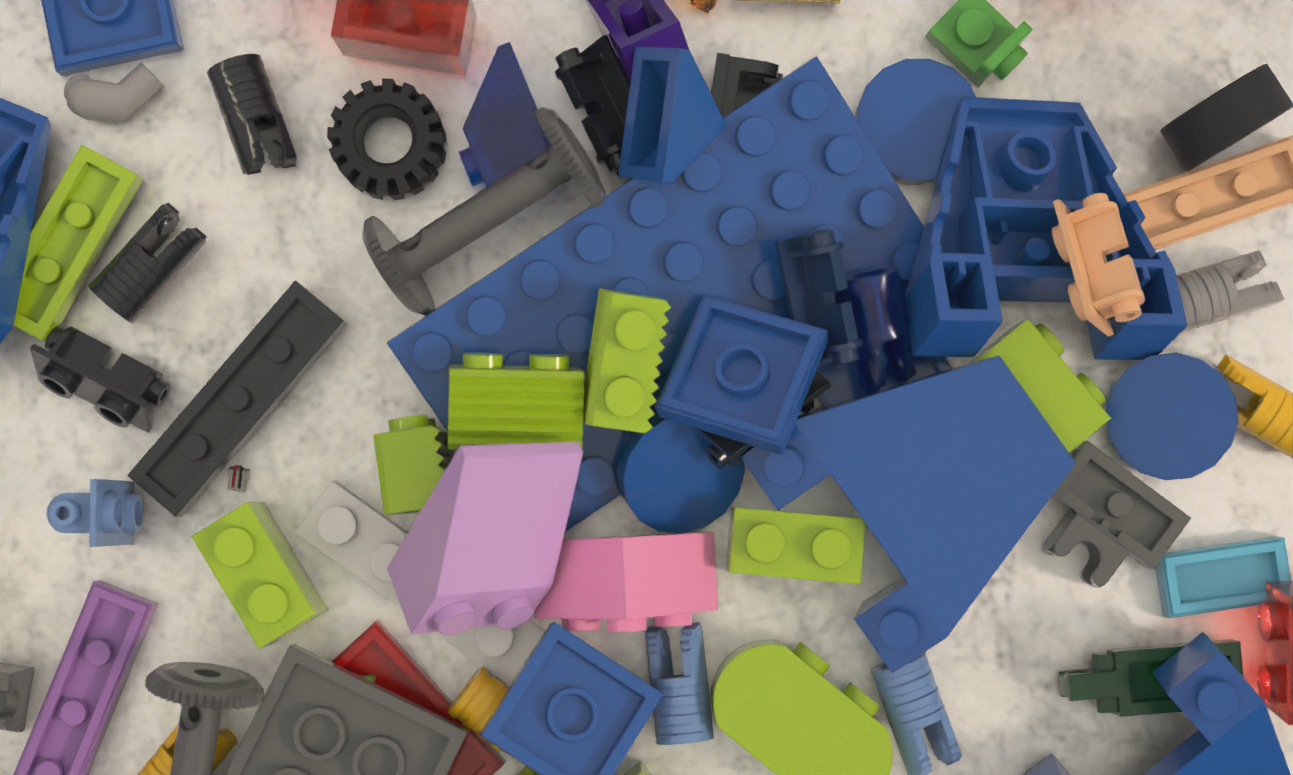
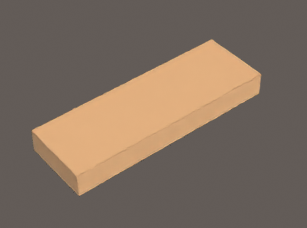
[1123,135,1293,250]

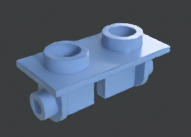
[47,479,144,547]

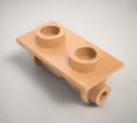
[1052,193,1145,336]

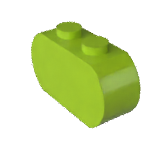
[711,640,893,775]

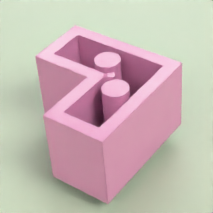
[535,532,718,632]

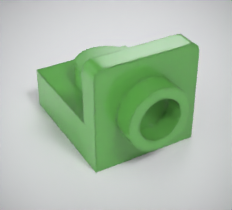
[925,0,1033,88]

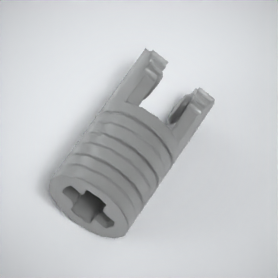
[1176,250,1285,333]

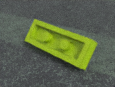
[14,144,143,342]

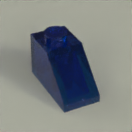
[458,42,552,187]

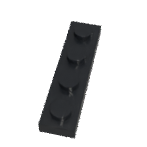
[127,280,348,517]

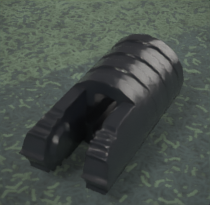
[207,54,297,175]
[88,202,207,323]

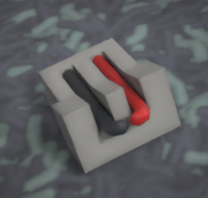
[228,465,250,492]

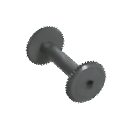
[362,107,606,315]
[145,662,264,775]

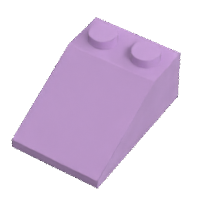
[387,442,583,635]

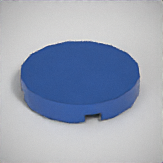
[855,59,976,184]
[1105,352,1239,480]
[616,413,745,534]

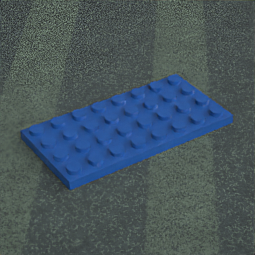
[387,56,924,532]

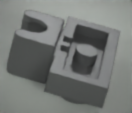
[1043,441,1191,588]

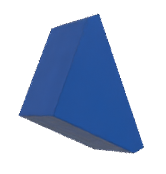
[618,46,727,183]

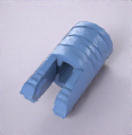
[645,622,714,745]
[871,652,962,775]

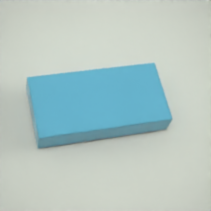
[1155,536,1293,618]

